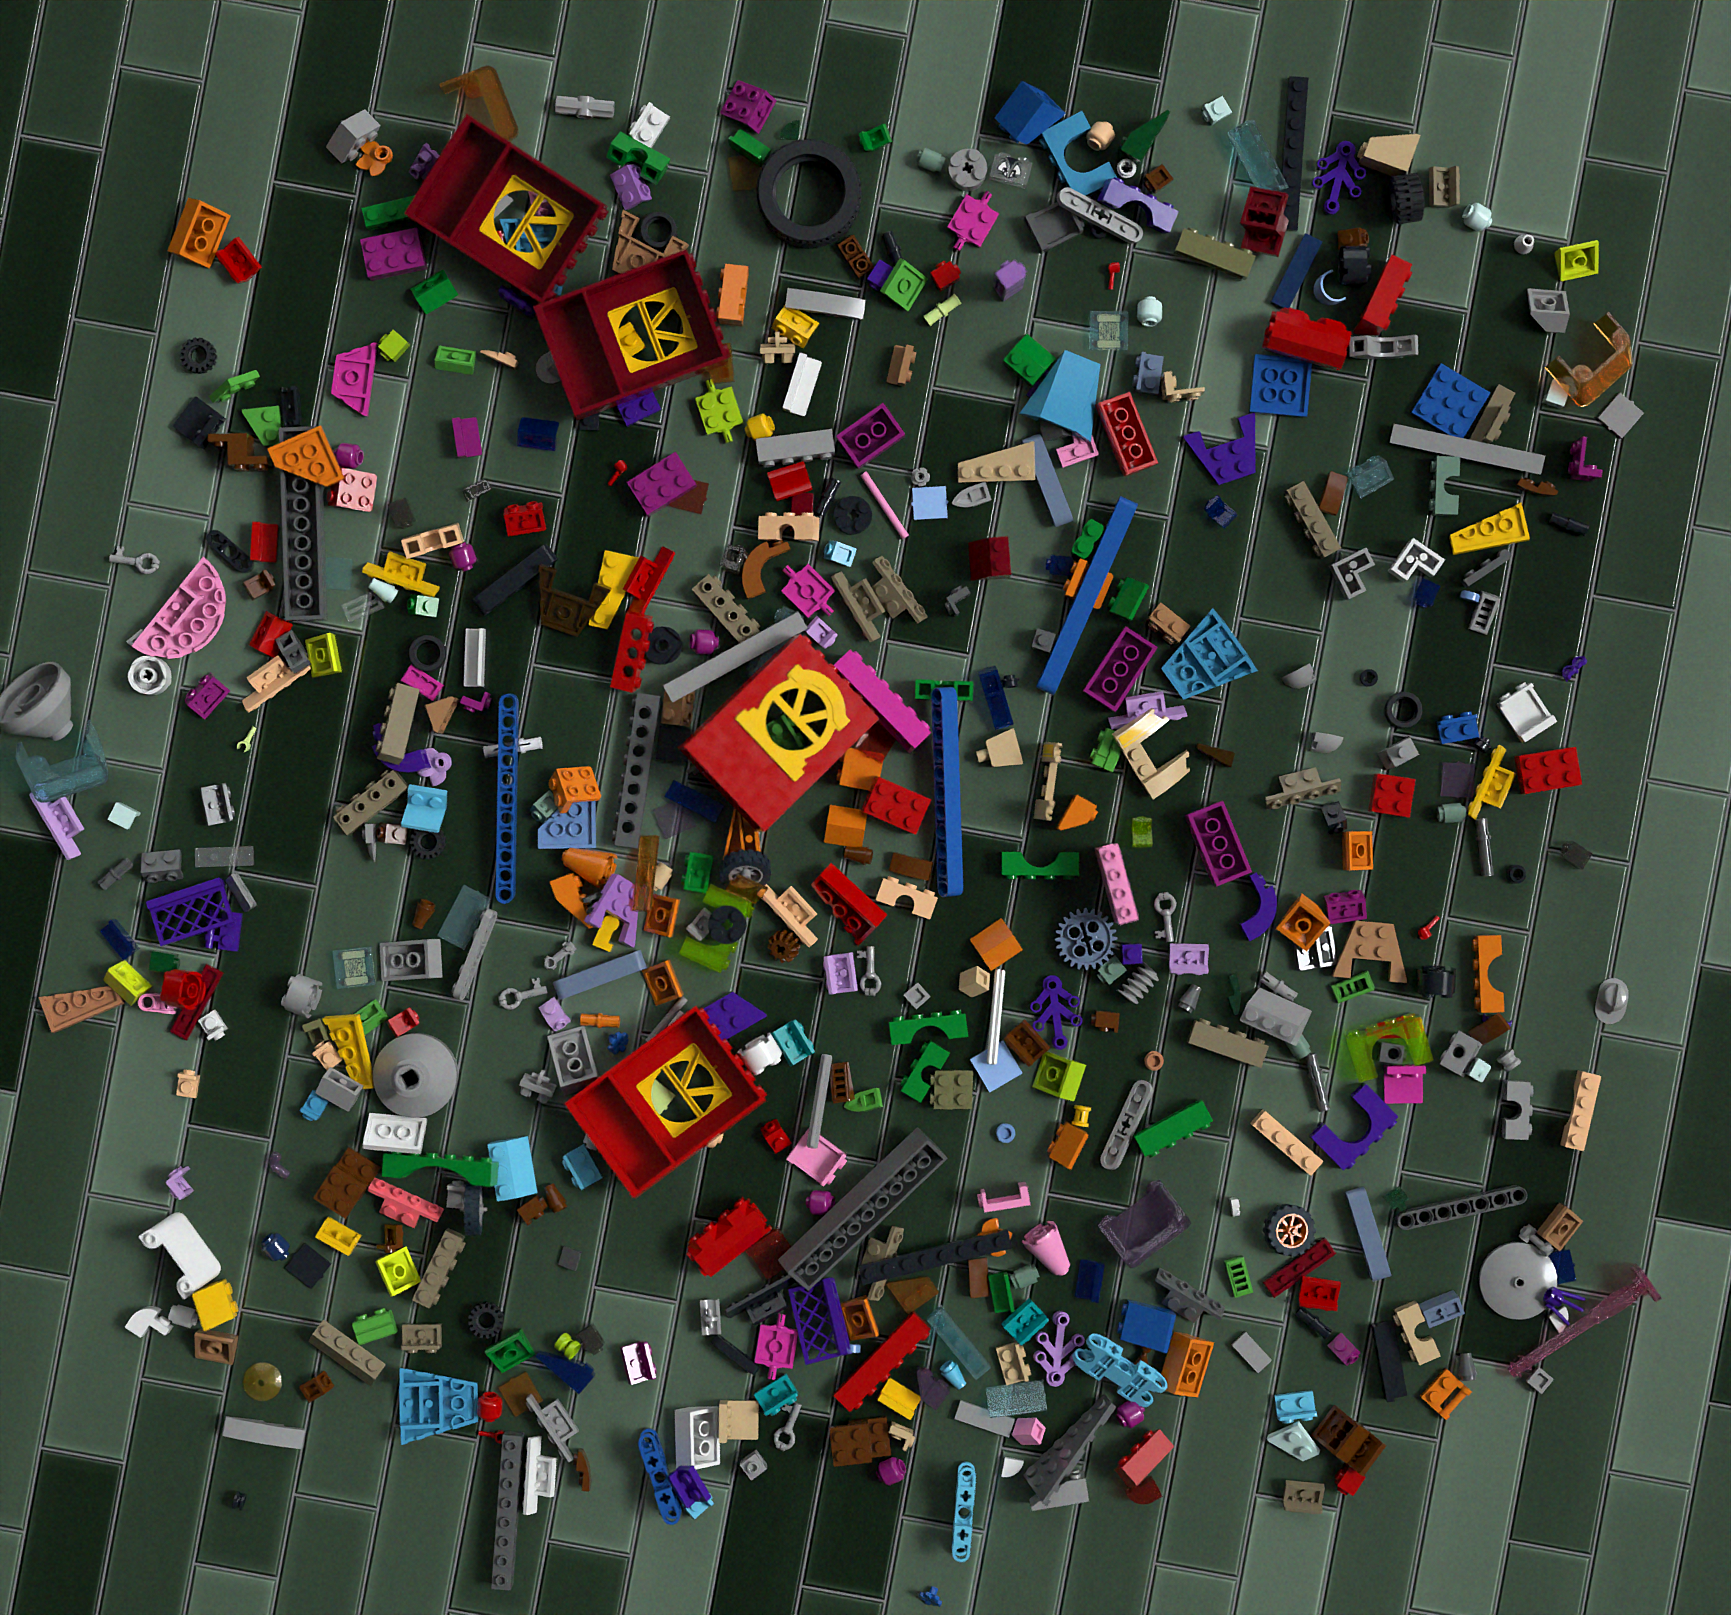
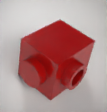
[930,261,961,292]
[1335,1464,1366,1496]

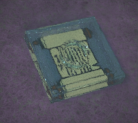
[1089,311,1128,350]
[333,946,376,989]

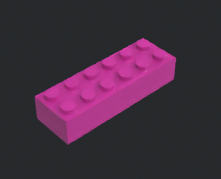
[834,650,931,754]

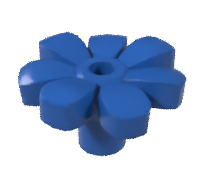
[607,1032,629,1055]
[918,1586,942,1607]

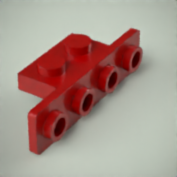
[623,546,675,614]

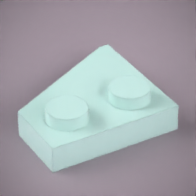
[1267,1421,1320,1461]

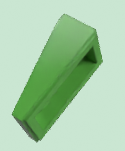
[1331,970,1375,1004]
[1224,1255,1253,1298]

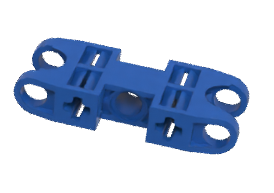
[638,1428,682,1525]

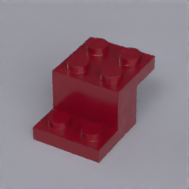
[1240,186,1289,257]

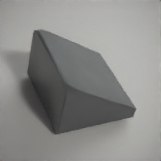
[558,1246,582,1271]

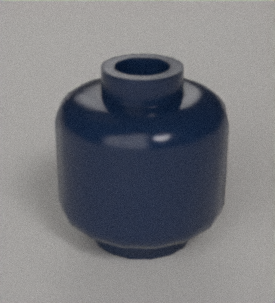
[261,1233,290,1262]

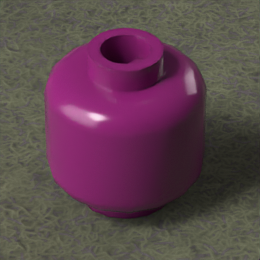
[334,443,364,469]
[449,541,477,571]
[689,629,719,655]
[806,1190,835,1216]
[1116,1400,1145,1429]
[877,1457,906,1485]

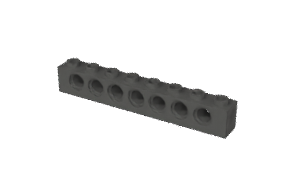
[612,693,661,848]
[491,1431,525,1591]

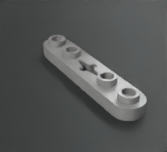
[1057,187,1143,244]
[452,909,497,1000]
[1100,1080,1153,1170]

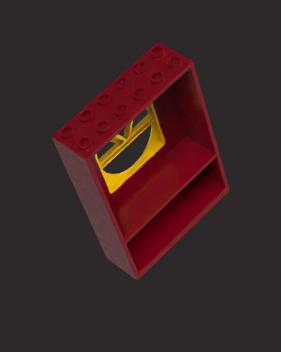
[404,114,609,303]
[533,249,731,420]

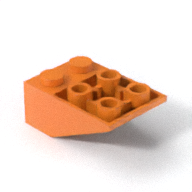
[550,873,593,929]

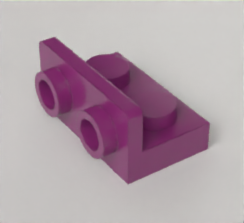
[185,672,230,719]
[1324,890,1367,924]

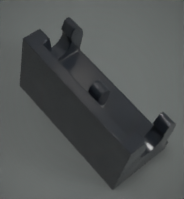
[280,386,303,428]

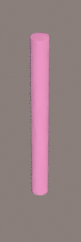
[860,472,909,539]

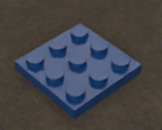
[1249,354,1312,417]
[1411,363,1490,438]

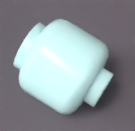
[1462,203,1492,232]
[1137,296,1162,327]

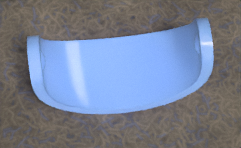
[1314,269,1346,305]

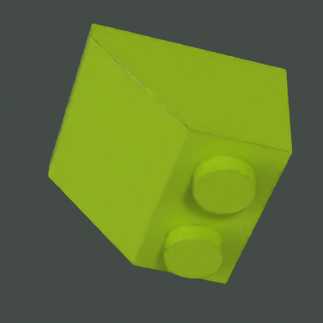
[1032,1051,1086,1101]

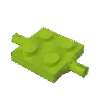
[695,379,743,443]

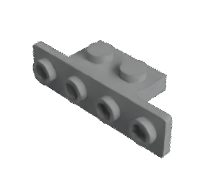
[526,1394,579,1462]

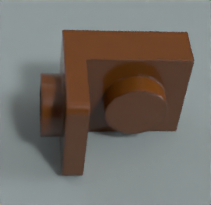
[299,1371,334,1403]

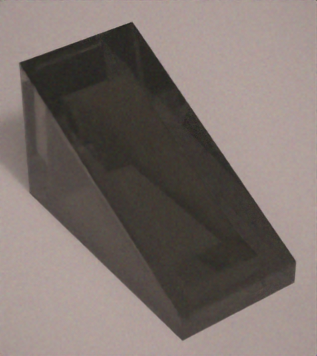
[462,479,492,502]

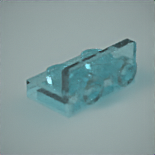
[1346,455,1394,498]

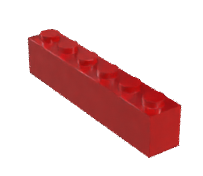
[833,1311,931,1412]

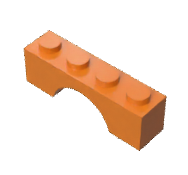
[1472,935,1504,1013]

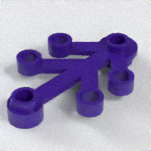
[1312,141,1366,215]
[1030,975,1082,1050]

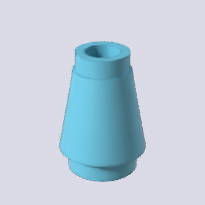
[940,1360,966,1390]

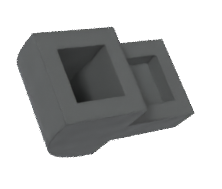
[275,630,311,674]

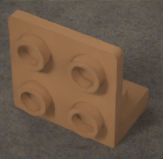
[1146,602,1191,645]

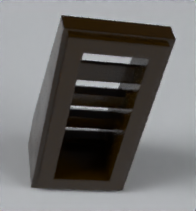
[1195,743,1235,767]

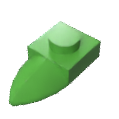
[844,1088,883,1112]

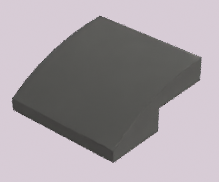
[1292,927,1337,971]

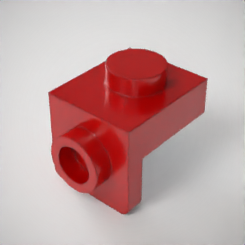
[386,1007,420,1038]
[761,1119,792,1153]

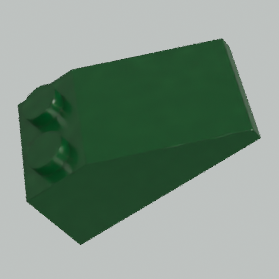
[1117,110,1170,169]

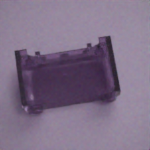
[1098,1179,1191,1268]

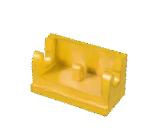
[315,1216,362,1256]

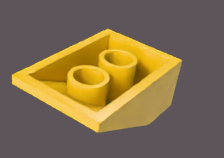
[192,1279,238,1331]

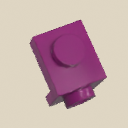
[460,692,492,712]
[1327,1333,1360,1366]

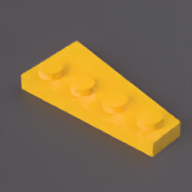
[1449,502,1530,555]
[589,550,639,630]
[322,1014,374,1089]

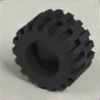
[1389,173,1424,224]

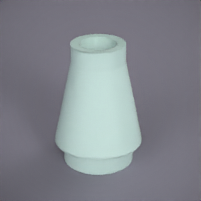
[368,578,398,603]

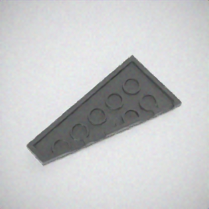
[1023,1394,1116,1507]

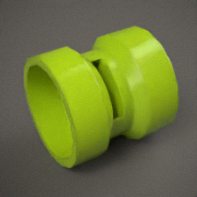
[554,1333,581,1360]

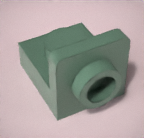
[530,790,558,824]
[1097,955,1127,985]

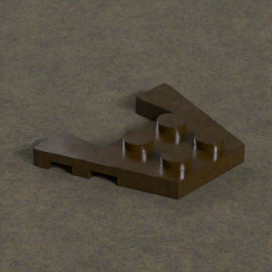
[539,564,612,637]

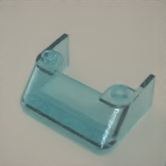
[15,719,109,803]

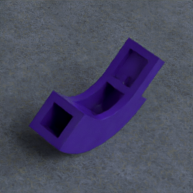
[372,723,431,773]
[1239,872,1277,941]

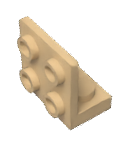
[1160,371,1205,403]
[719,1400,759,1443]

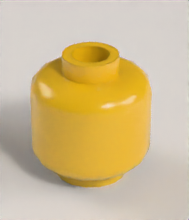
[745,414,775,441]

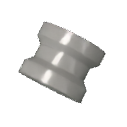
[1496,1049,1521,1072]

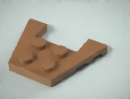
[612,210,689,274]
[1332,921,1407,983]

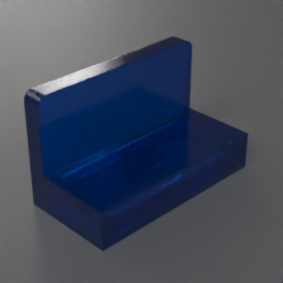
[517,417,559,451]
[100,919,140,961]
[1075,1259,1105,1303]

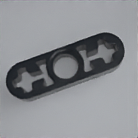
[206,530,254,573]
[711,1334,761,1375]

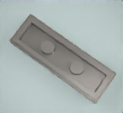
[954,1400,1015,1438]

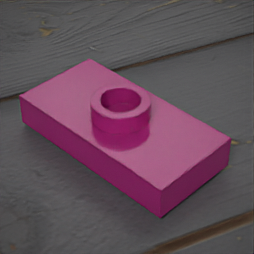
[401,664,444,701]

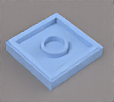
[970,1040,1022,1092]

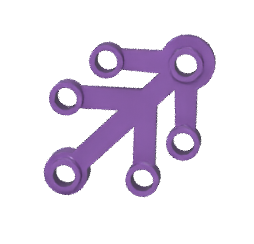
[1033,1311,1085,1387]

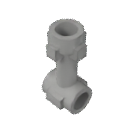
[544,940,577,970]
[1518,1224,1554,1257]

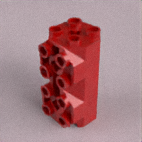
[1262,308,1351,371]
[686,1197,772,1277]

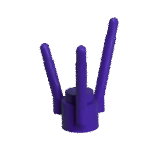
[1543,1287,1585,1326]

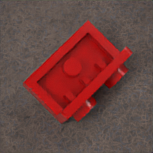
[215,237,262,283]
[1298,1276,1341,1311]

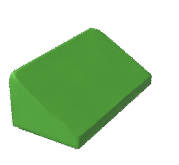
[435,345,476,375]
[355,999,389,1035]

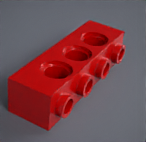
[610,611,654,693]

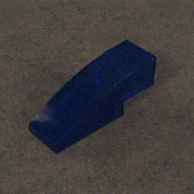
[977,666,1014,730]

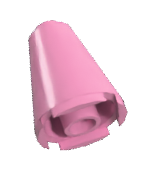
[1022,1221,1070,1276]

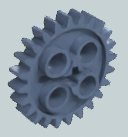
[1055,908,1117,970]

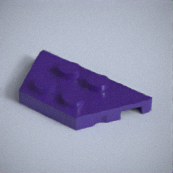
[703,992,767,1040]

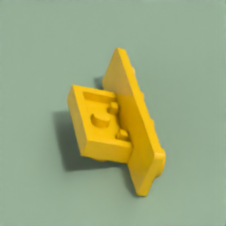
[362,552,440,597]
[1468,745,1516,819]

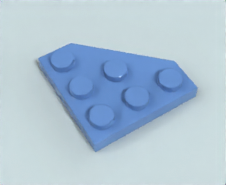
[538,801,596,849]

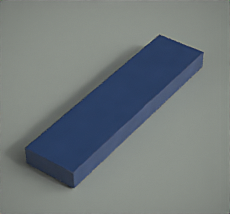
[1271,233,1322,308]

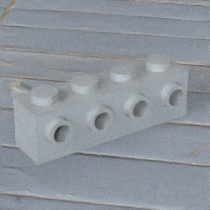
[756,429,835,467]

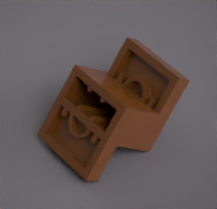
[208,433,274,472]
[314,1146,381,1219]
[1312,1405,1387,1477]
[829,1416,891,1467]

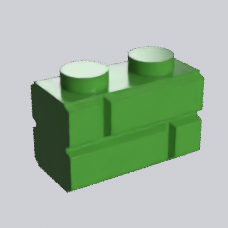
[1089,728,1122,772]
[352,1308,398,1345]

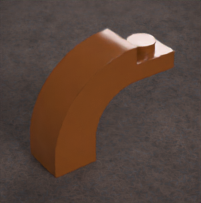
[742,540,791,599]

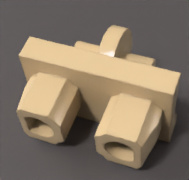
[760,332,795,363]

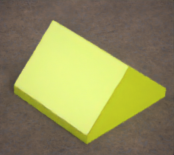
[1554,240,1599,281]
[305,633,342,678]
[103,960,152,1006]
[375,1247,421,1297]

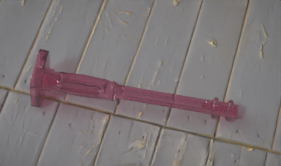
[1507,1263,1662,1378]

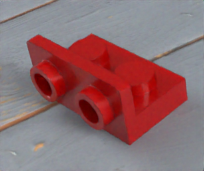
[504,501,546,536]

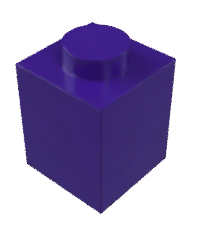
[867,259,893,292]
[1121,943,1143,964]

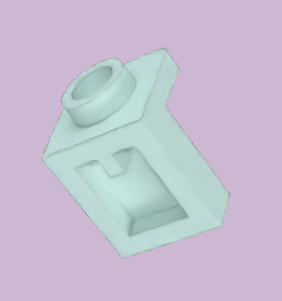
[1201,96,1232,125]
[1466,1057,1491,1082]

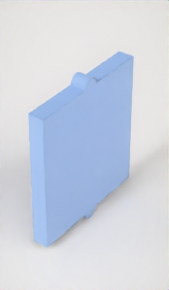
[911,486,948,520]

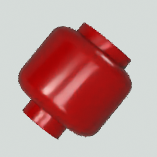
[477,1392,503,1422]

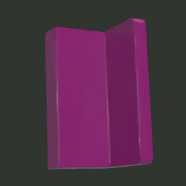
[452,417,482,459]

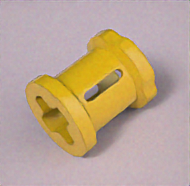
[1071,1105,1091,1127]

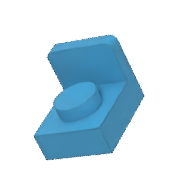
[300,1090,329,1121]

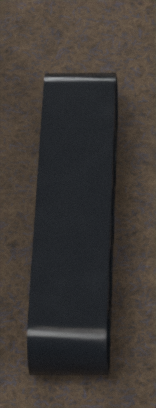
[472,544,558,616]

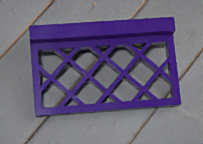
[146,877,235,946]
[788,1278,852,1365]

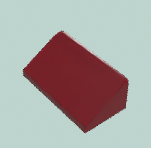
[790,493,813,531]

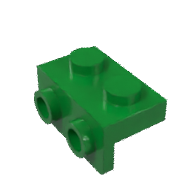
[681,852,714,894]

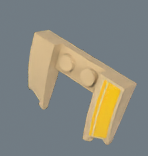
[1112,708,1190,799]
[1034,742,1062,821]

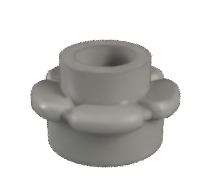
[911,467,930,486]

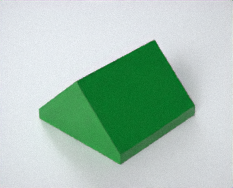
[485,1328,536,1373]

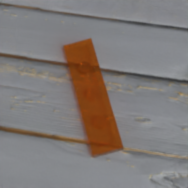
[632,835,660,912]

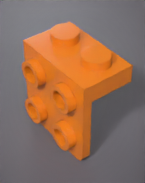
[1063,559,1113,609]
[837,748,884,790]
[549,766,601,813]

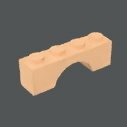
[1560,1070,1601,1151]
[1250,1109,1324,1176]

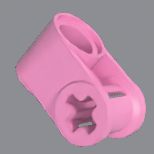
[138,993,176,1014]

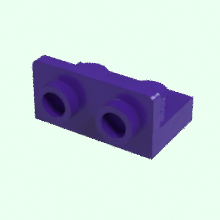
[617,392,661,427]
[668,1465,711,1508]

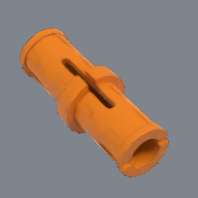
[580,1013,620,1028]

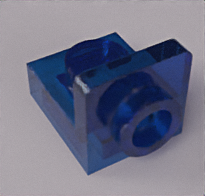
[1046,554,1073,576]
[1412,578,1440,609]

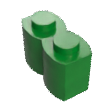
[1071,519,1103,560]

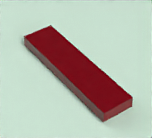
[170,964,224,1040]
[1263,1237,1337,1298]

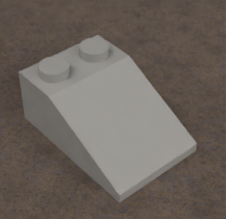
[380,939,442,981]
[547,1026,599,1096]
[1029,1469,1089,1511]

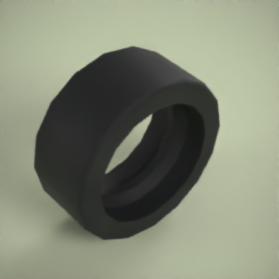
[640,212,677,250]
[409,635,447,672]
[1384,692,1423,728]

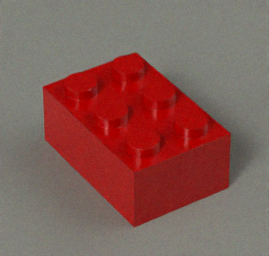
[1514,747,1582,794]
[861,776,931,835]

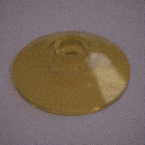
[243,1362,282,1401]

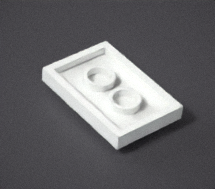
[363,1113,427,1154]

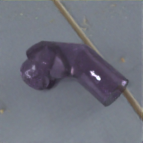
[268,1151,290,1179]

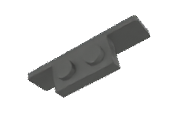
[1155,1268,1225,1323]

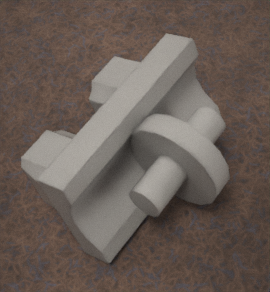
[519,1070,557,1103]
[700,1299,721,1335]

